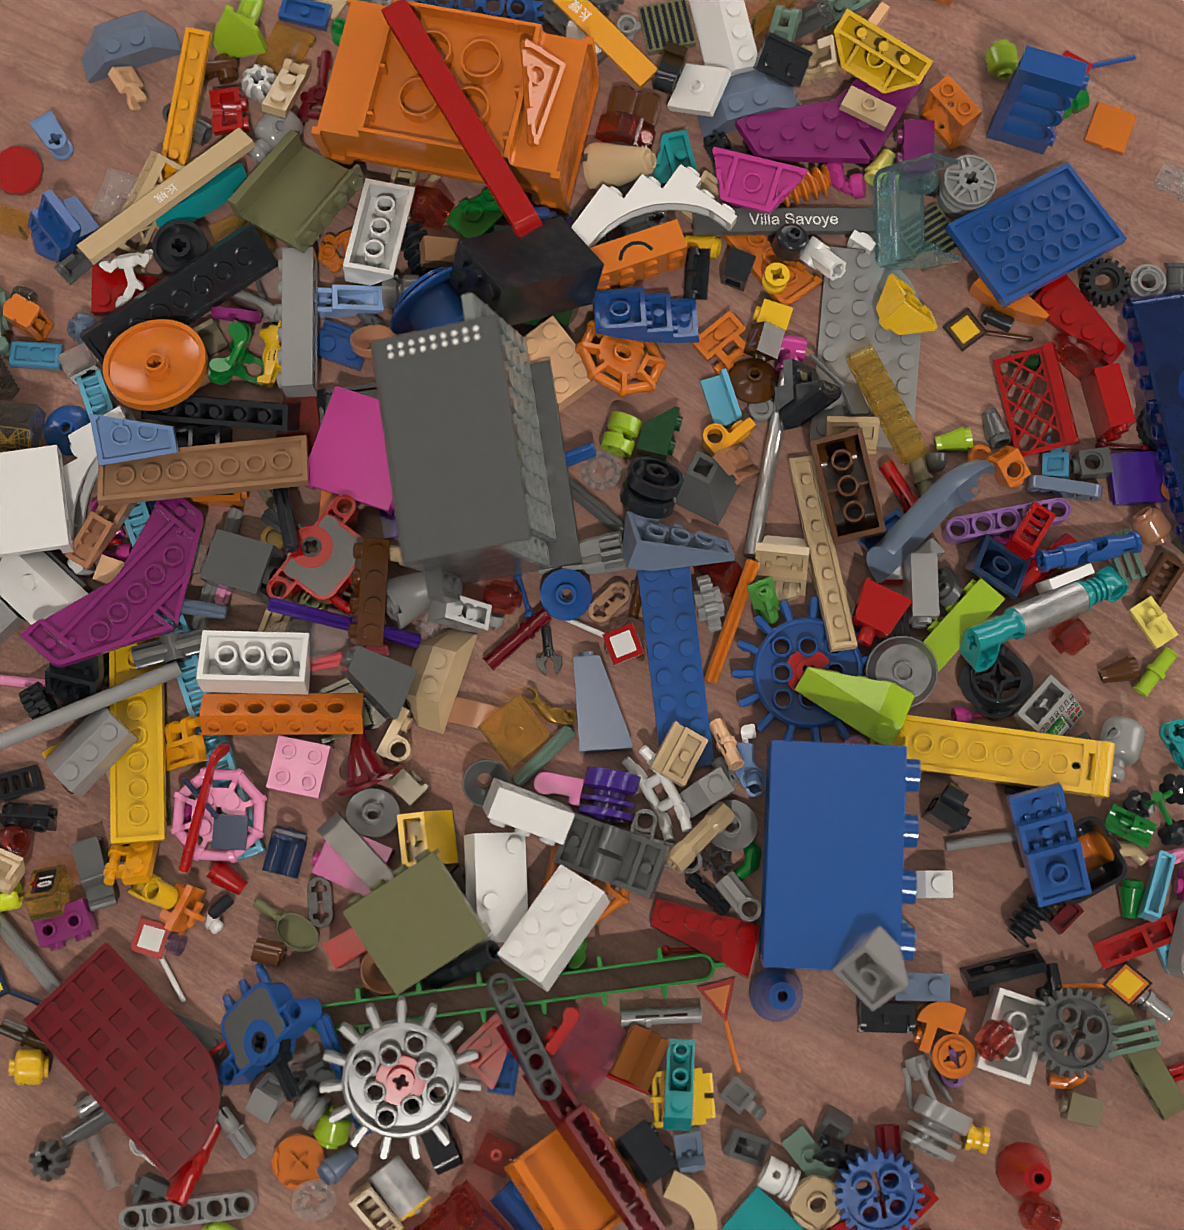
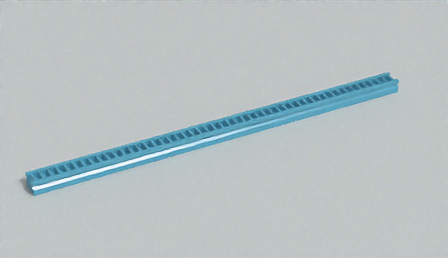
[76,370,266,861]

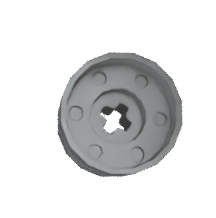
[936,155,997,220]
[901,1093,974,1163]

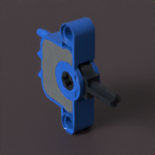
[218,963,321,1102]

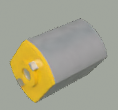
[368,1155,430,1221]

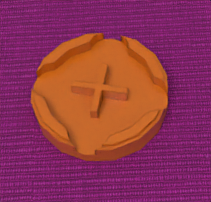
[272,1133,327,1191]

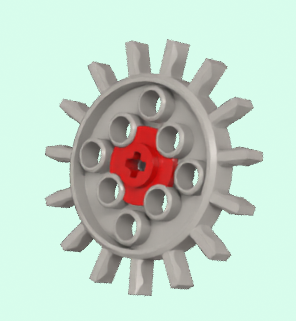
[320,997,481,1159]

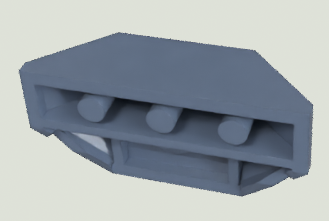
[81,11,181,83]
[697,70,798,139]

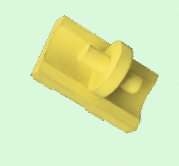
[1128,596,1178,650]

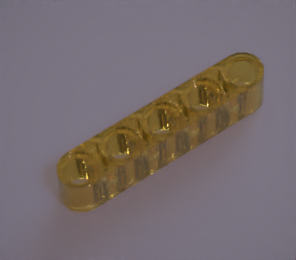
[846,344,929,465]

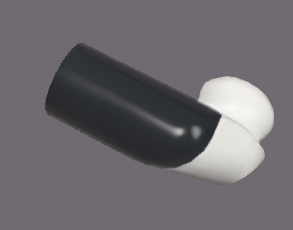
[205,894,234,934]

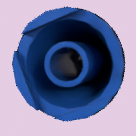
[749,967,803,1022]

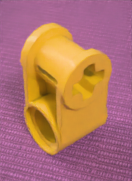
[127,873,179,910]

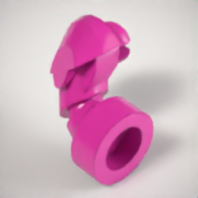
[825,163,866,199]

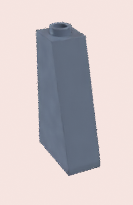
[573,652,633,754]

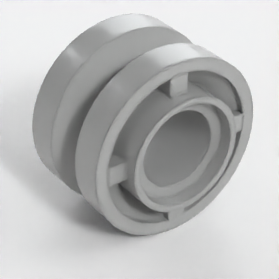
[1126,264,1166,305]
[290,1085,331,1130]

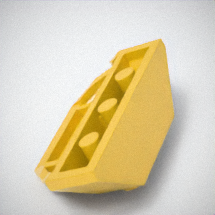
[834,8,933,94]

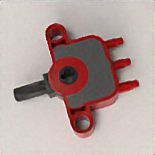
[261,494,361,614]

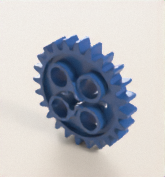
[833,1147,925,1230]

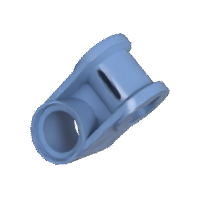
[30,110,74,161]

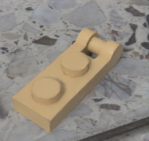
[262,58,311,119]

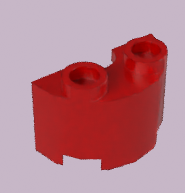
[209,87,251,136]

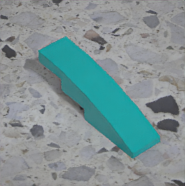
[155,162,248,229]

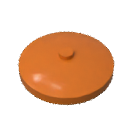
[103,319,208,411]

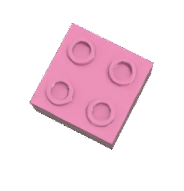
[266,735,335,801]

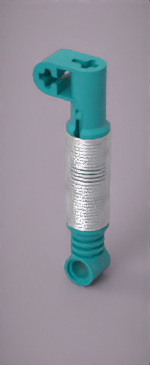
[960,566,1129,672]

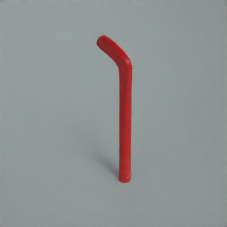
[178,742,230,872]

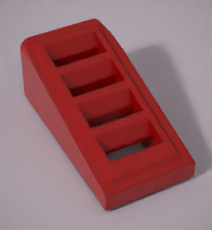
[1005,501,1056,560]

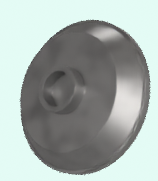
[865,636,938,707]

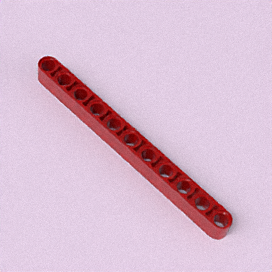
[381,0,543,239]

